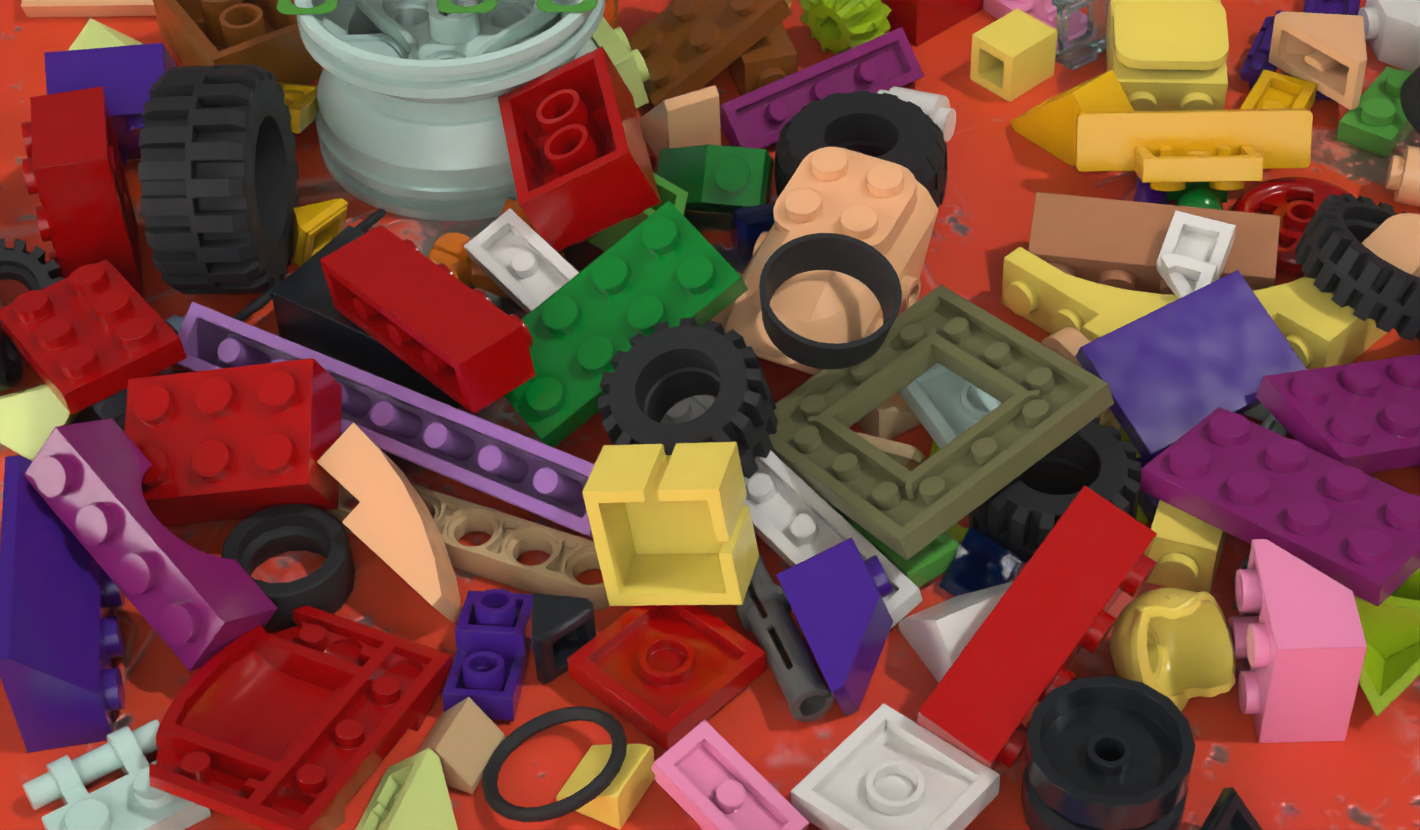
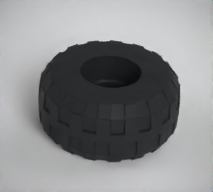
[774,90,947,207]

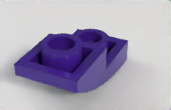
[442,589,533,721]

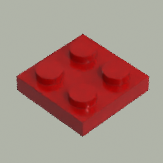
[567,605,766,751]

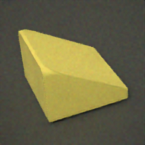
[556,743,655,830]

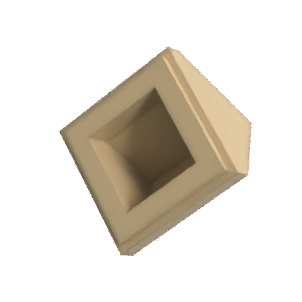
[416,697,505,794]

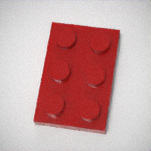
[0,259,187,415]

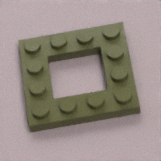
[769,285,1114,560]

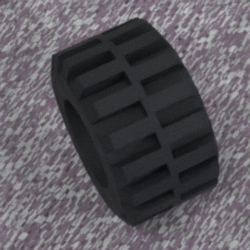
[598,318,778,479]
[968,418,1141,573]

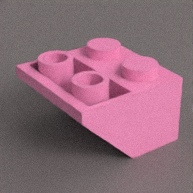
[1227,539,1367,743]

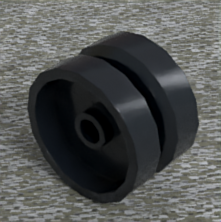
[1021,676,1195,830]

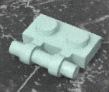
[22,719,211,830]

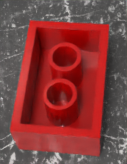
[498,46,661,252]
[21,86,144,297]
[125,358,342,526]

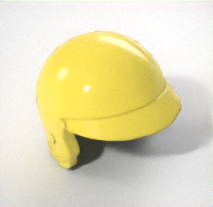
[1110,587,1236,711]

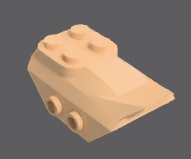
[712,147,939,375]

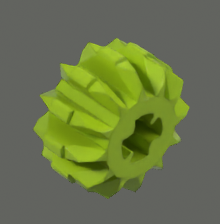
[799,0,891,55]

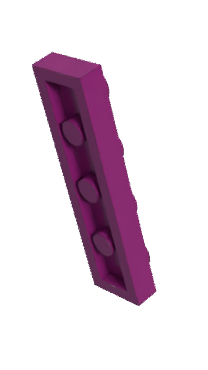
[720,27,924,149]

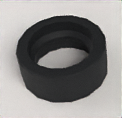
[221,504,355,631]

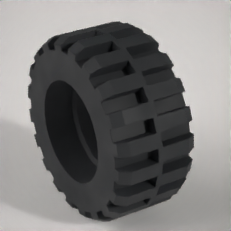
[138,64,299,295]

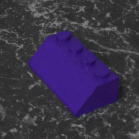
[0,455,125,753]

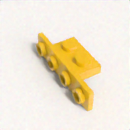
[1075,108,1313,191]

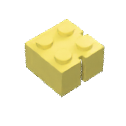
[582,442,759,606]

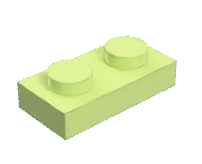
[591,17,650,108]

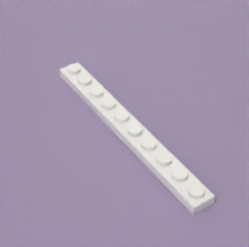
[464,209,923,628]

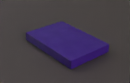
[1075,270,1307,463]

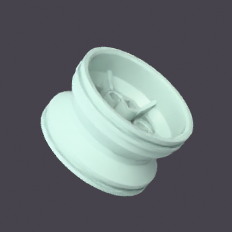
[294,0,606,221]

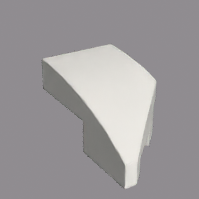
[1157,211,1236,299]

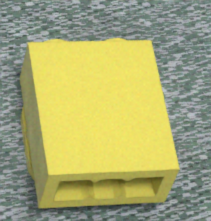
[1106,0,1229,111]

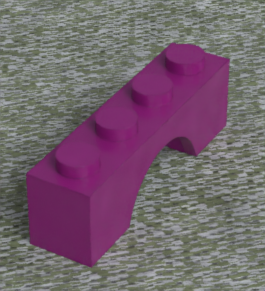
[23,418,278,671]

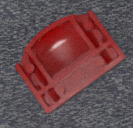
[149,605,452,830]

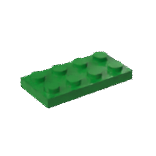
[504,201,748,448]

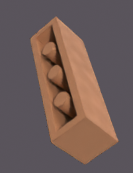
[1028,192,1280,295]

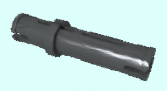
[736,551,834,722]

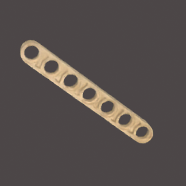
[326,483,609,611]

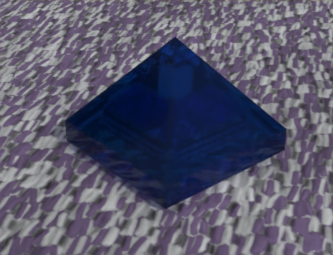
[939,527,1027,597]

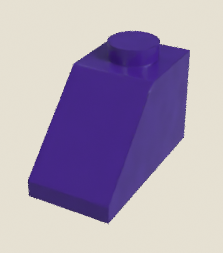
[776,537,894,717]

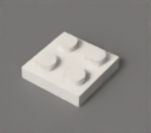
[791,704,1000,830]

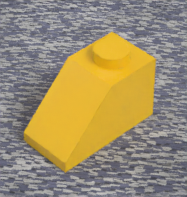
[1010,69,1134,167]

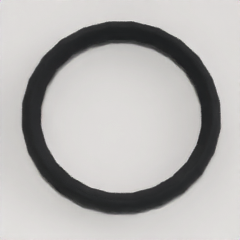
[482,706,627,822]

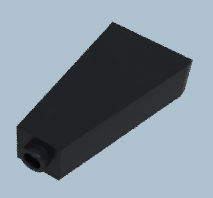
[271,225,461,409]

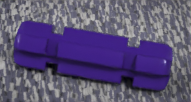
[1240,10,1283,89]

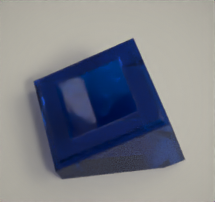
[730,202,776,260]

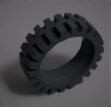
[1295,193,1420,341]

